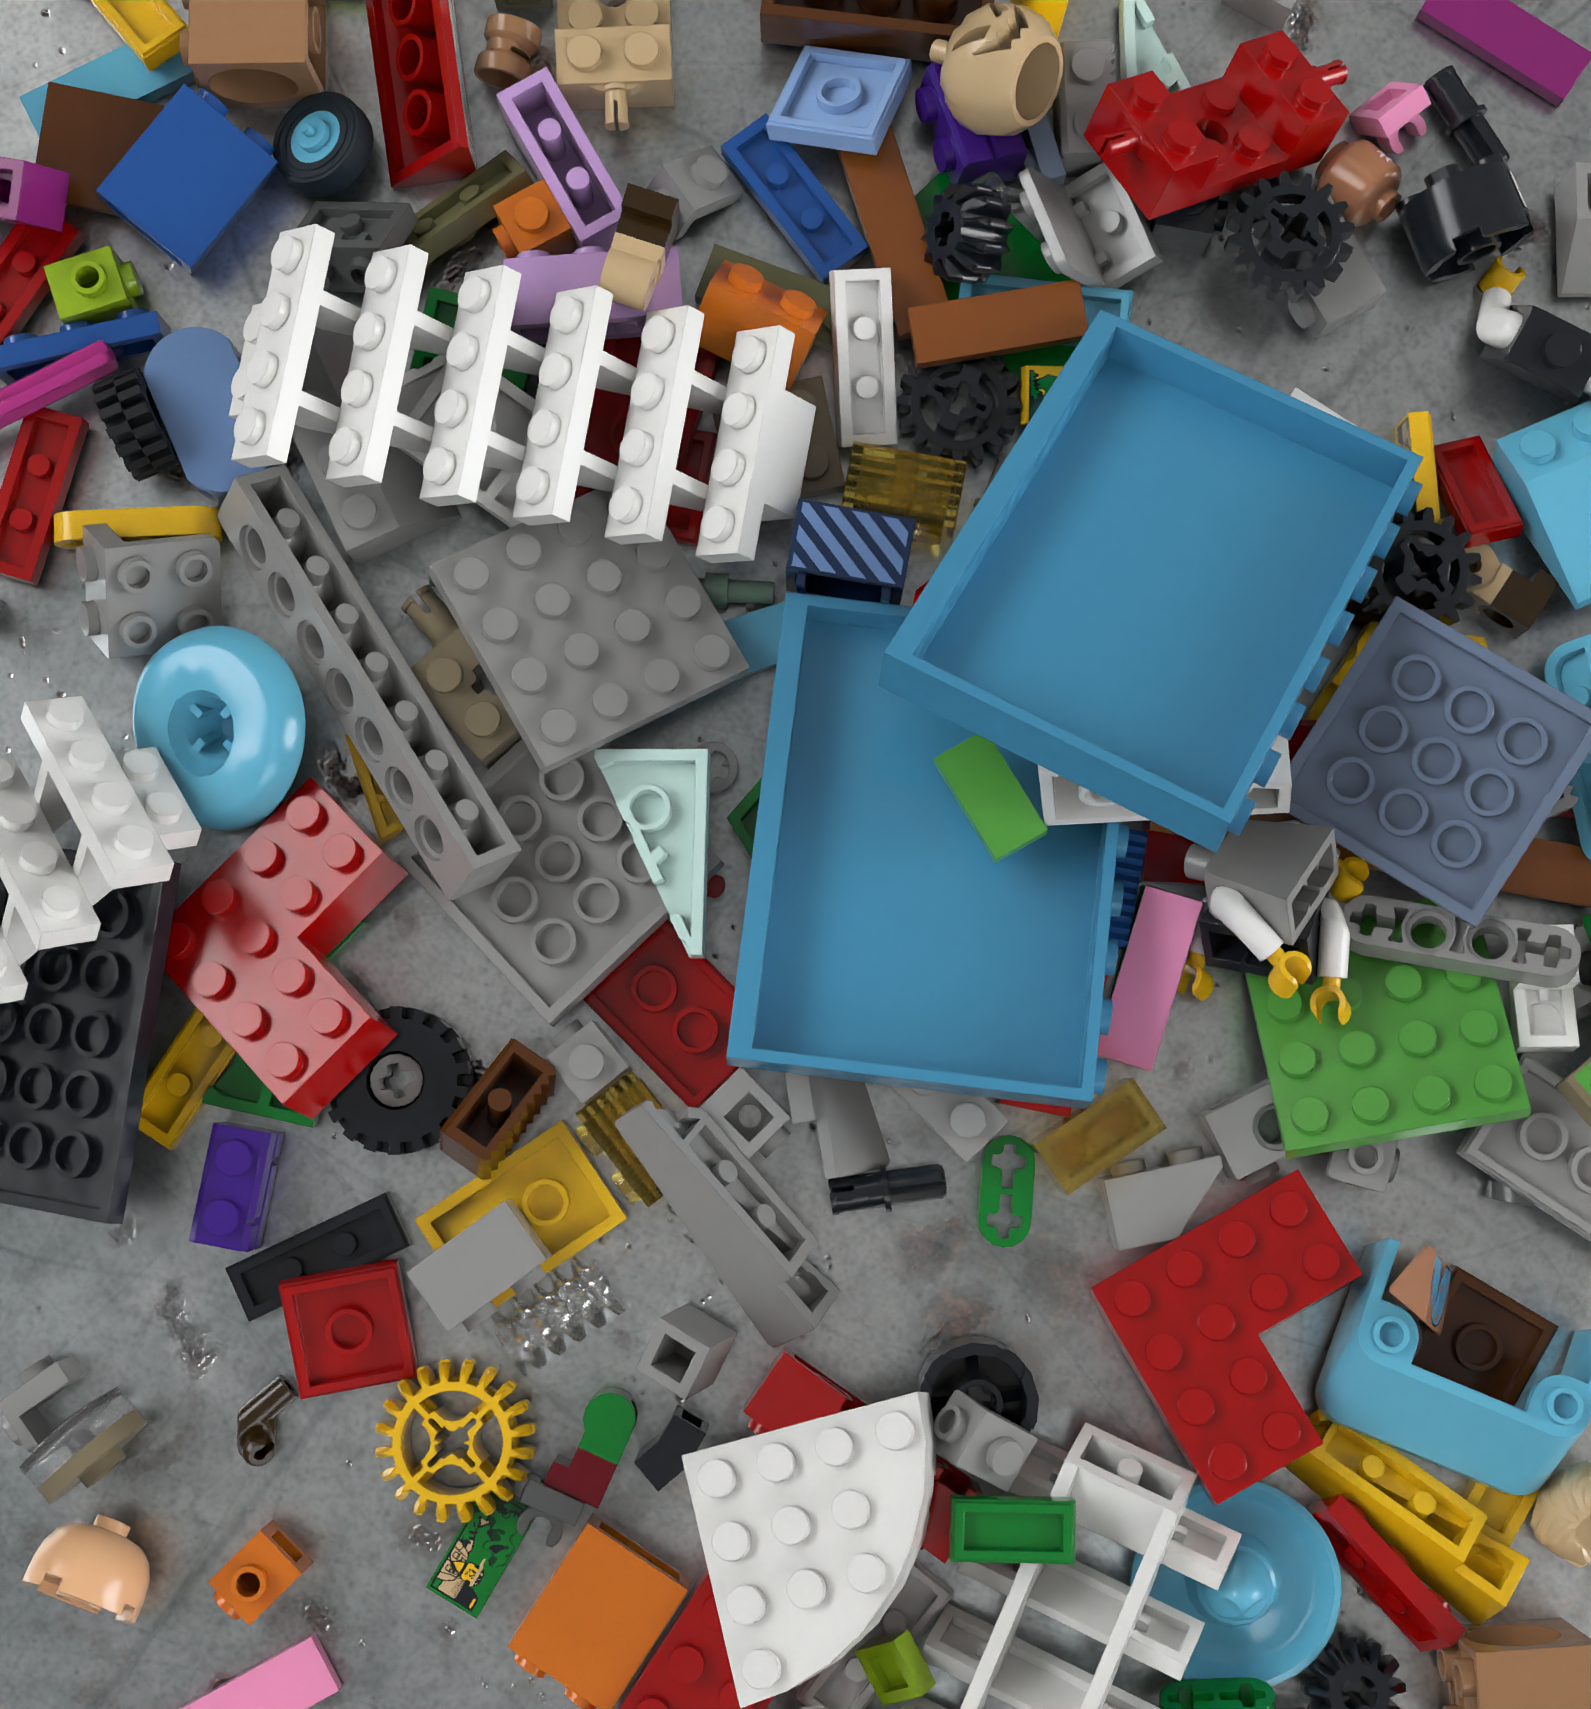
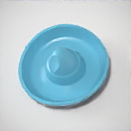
[133,626,306,831]
[1130,1482,1342,1687]

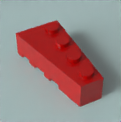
[743,1346,984,1564]

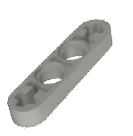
[1343,895,1581,988]

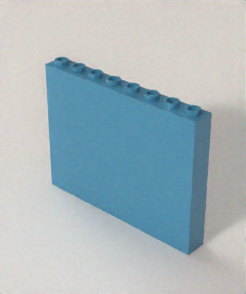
[878,309,1423,853]
[726,592,1129,1109]

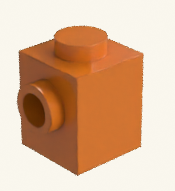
[491,179,577,258]
[208,1520,313,1626]

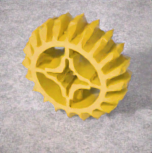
[375,1358,537,1523]

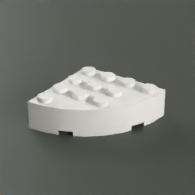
[681,1391,936,1708]

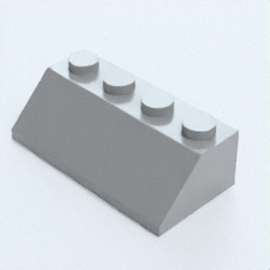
[292,326,462,566]

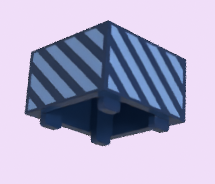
[786,498,916,605]

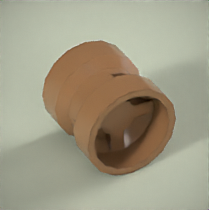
[474,13,543,90]

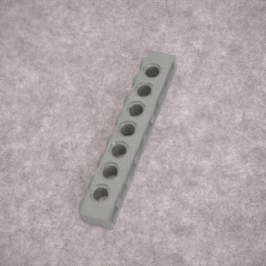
[217,464,522,901]

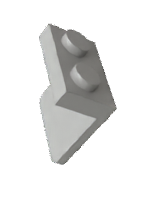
[1019,162,1164,289]
[76,523,222,659]

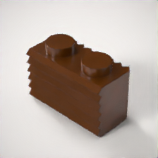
[439,1038,556,1180]

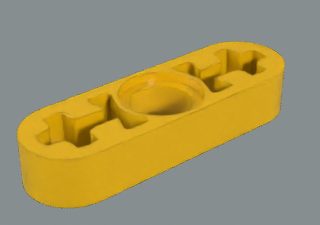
[54,506,223,550]

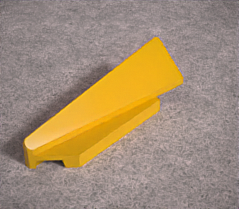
[1284,1410,1530,1625]

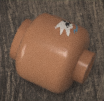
[1315,139,1402,227]

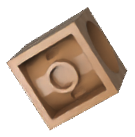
[180,0,328,109]
[1437,1618,1591,1709]

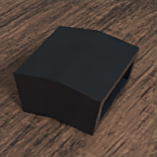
[634,1405,709,1492]

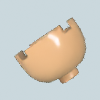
[22,1515,150,1625]

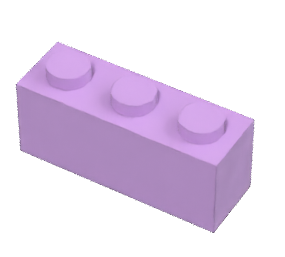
[496,67,623,251]
[503,246,683,344]

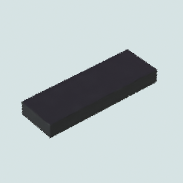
[225,1191,413,1322]

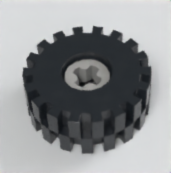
[328,1006,477,1155]

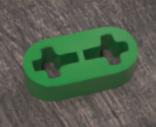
[976,1134,1035,1248]
[1159,1677,1276,1709]

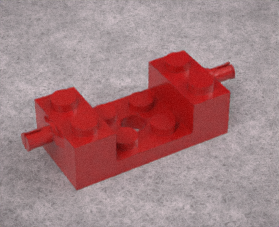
[1083,30,1350,220]

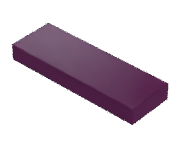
[1416,0,1591,107]

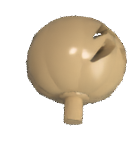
[929,2,1063,136]

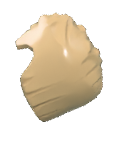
[1530,1461,1591,1569]

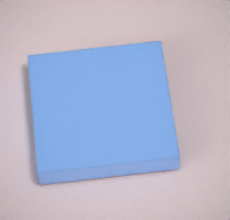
[766,45,913,155]

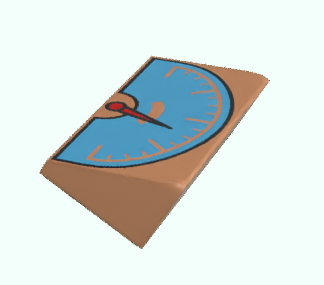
[1389,1245,1452,1336]

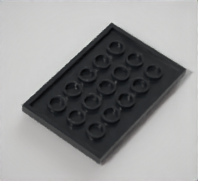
[0,848,181,1224]

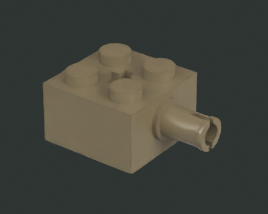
[401,584,522,769]

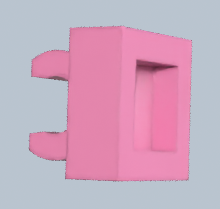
[1348,81,1432,154]

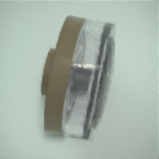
[19,1386,148,1504]

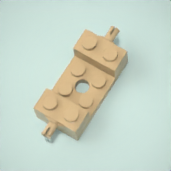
[555,0,675,131]

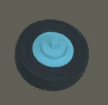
[273,91,374,196]

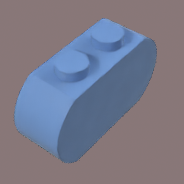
[143,327,282,503]

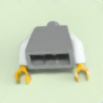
[1184,819,1369,998]

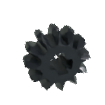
[921,182,1014,284]
[1300,1632,1407,1709]

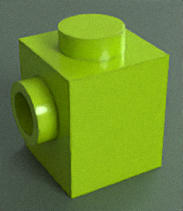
[43,245,143,324]

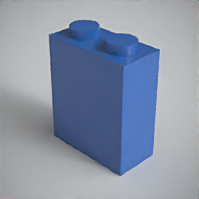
[96,83,278,275]

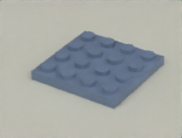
[1288,596,1591,928]

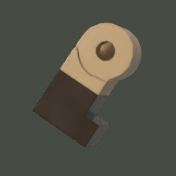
[599,183,680,312]
[1448,544,1559,639]

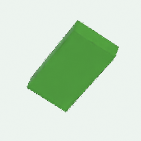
[933,734,1048,864]

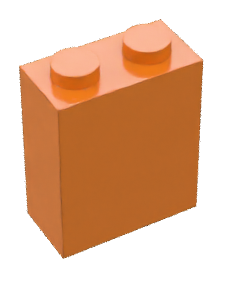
[508,1513,691,1709]

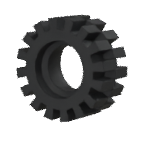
[92,366,181,482]

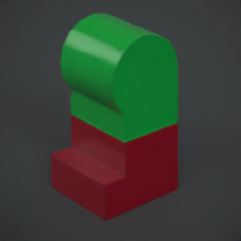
[543,1387,638,1509]

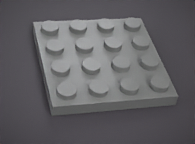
[428,489,750,774]
[395,739,725,1027]

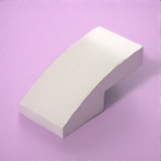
[1509,924,1580,1053]

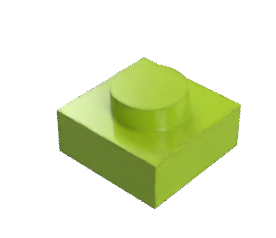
[854,1629,937,1706]

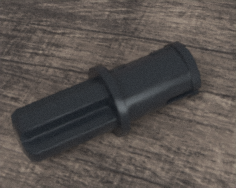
[1423,65,1510,164]
[828,1164,947,1215]

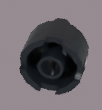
[1395,153,1534,282]
[916,1335,1039,1432]

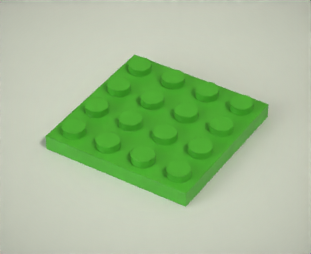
[1245,899,1531,1159]

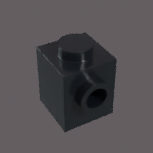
[1149,196,1228,256]

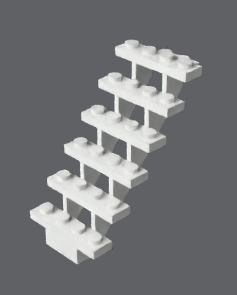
[229,224,816,563]
[0,696,202,1004]
[900,1422,1242,1709]

